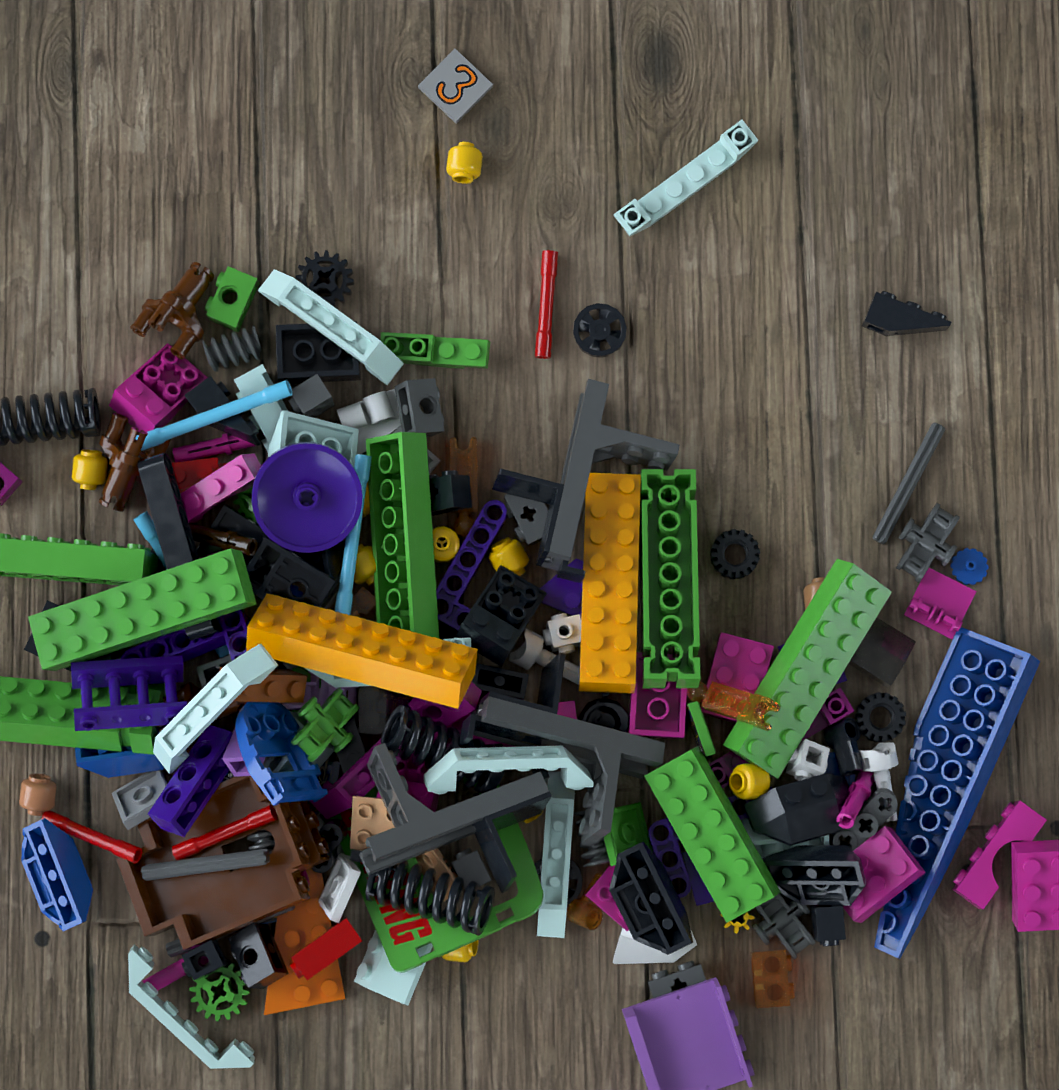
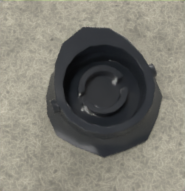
[577,699,629,733]

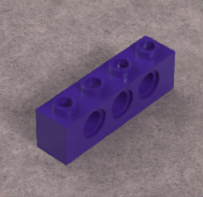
[148,725,233,837]

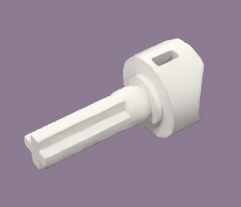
[509,628,580,685]
[859,742,899,822]

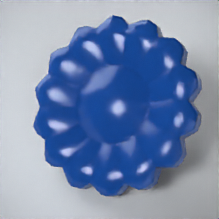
[951,548,989,585]

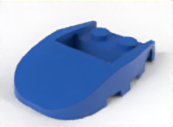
[235,702,328,806]

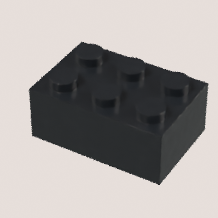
[276,321,361,384]

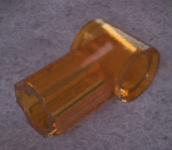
[566,873,603,930]

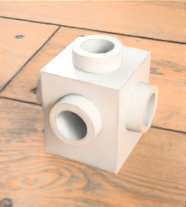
[542,613,581,654]
[786,739,830,781]

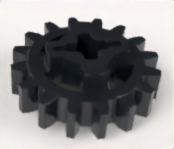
[295,250,354,308]

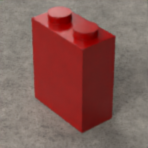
[289,918,362,981]

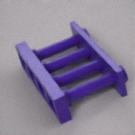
[71,655,187,731]

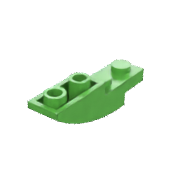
[380,332,490,369]

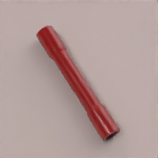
[535,250,558,359]
[172,805,278,861]
[41,810,142,863]

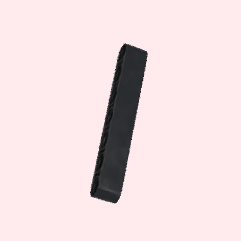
[138,453,219,641]

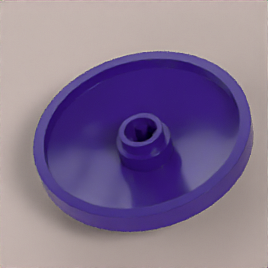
[252,442,363,553]

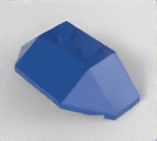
[75,725,187,778]
[21,818,93,931]

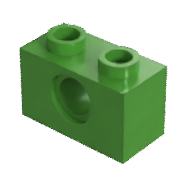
[205,266,260,332]

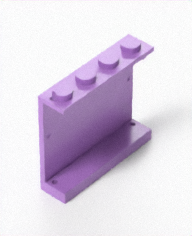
[622,977,755,1090]

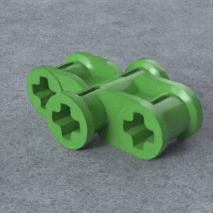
[291,687,360,762]

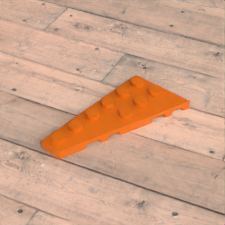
[264,868,345,1015]

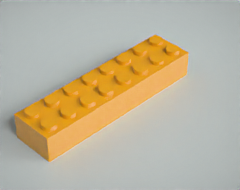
[579,473,641,693]
[246,593,478,709]

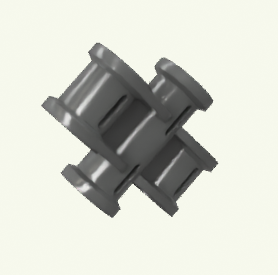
[896,503,960,583]
[832,788,898,851]
[752,893,816,960]

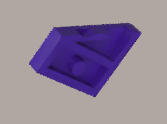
[540,558,583,617]

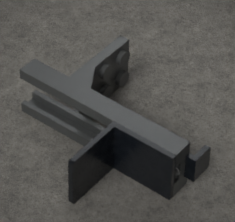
[492,379,680,583]
[459,652,665,846]
[359,743,552,893]

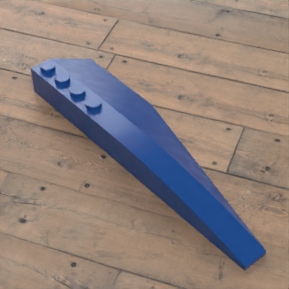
[874,627,1040,959]

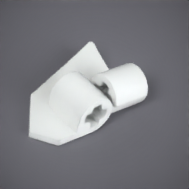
[337,389,401,454]
[613,928,697,964]

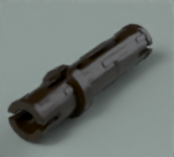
[189,522,258,556]

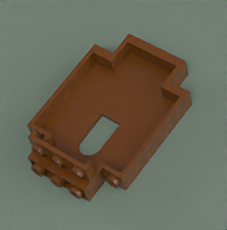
[116,776,330,950]

